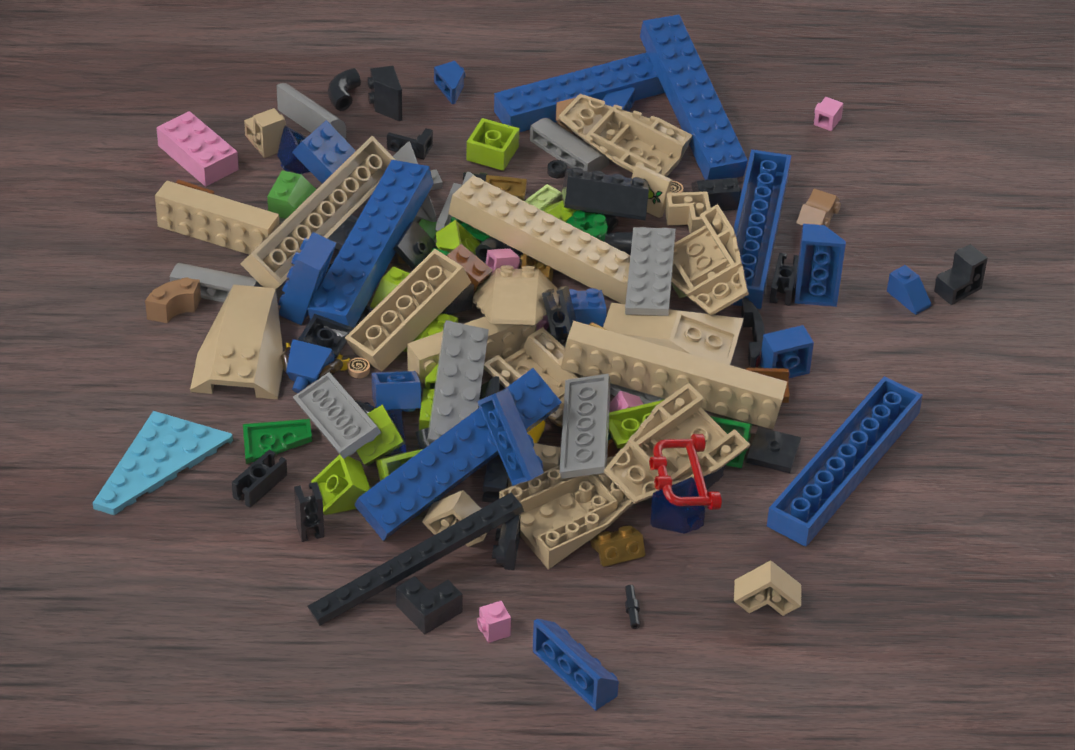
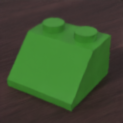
[267,170,316,219]

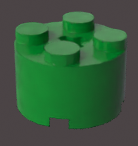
[566,210,607,242]

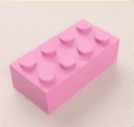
[157,111,239,187]

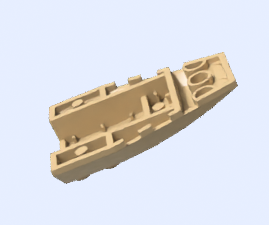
[559,94,692,177]
[672,204,749,316]
[473,265,559,325]
[190,285,283,400]
[484,327,610,428]
[604,383,750,504]

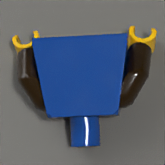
[281,339,350,393]

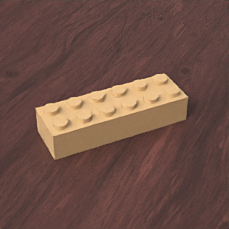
[155,181,280,255]
[345,249,471,372]
[407,317,536,391]

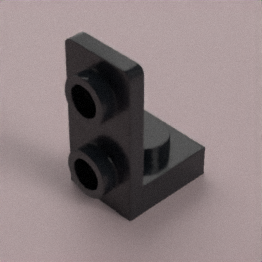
[387,128,433,160]

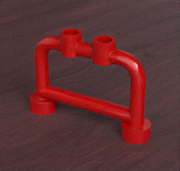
[649,434,722,510]

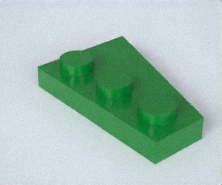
[243,419,312,464]

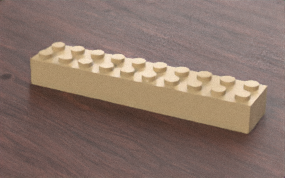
[240,136,395,289]
[448,175,630,304]
[561,321,787,430]

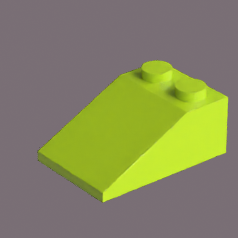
[608,400,664,449]

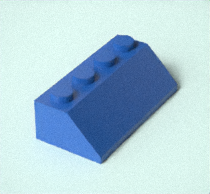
[795,224,846,307]
[477,388,544,486]
[533,619,619,711]

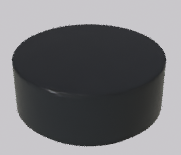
[547,160,568,179]

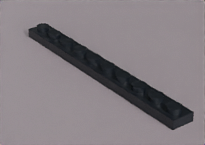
[308,492,524,626]

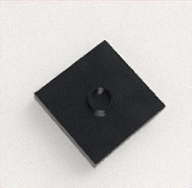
[393,220,438,270]
[747,427,801,473]

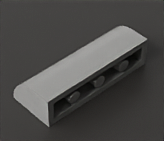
[277,83,346,139]
[530,118,609,172]
[170,263,262,303]

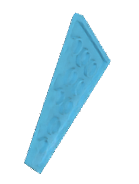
[93,411,233,515]

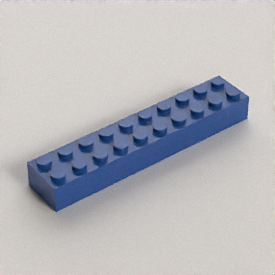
[640,14,748,180]
[494,52,665,132]
[731,149,791,309]
[307,160,434,328]
[355,368,562,541]
[767,376,923,547]

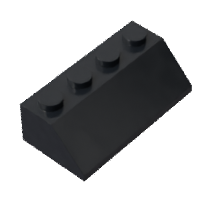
[562,167,649,220]

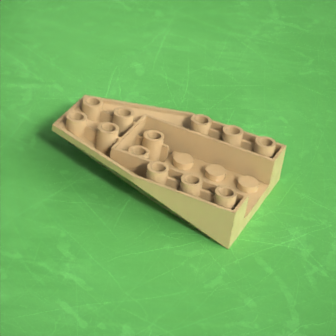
[603,303,744,365]
[499,457,634,570]

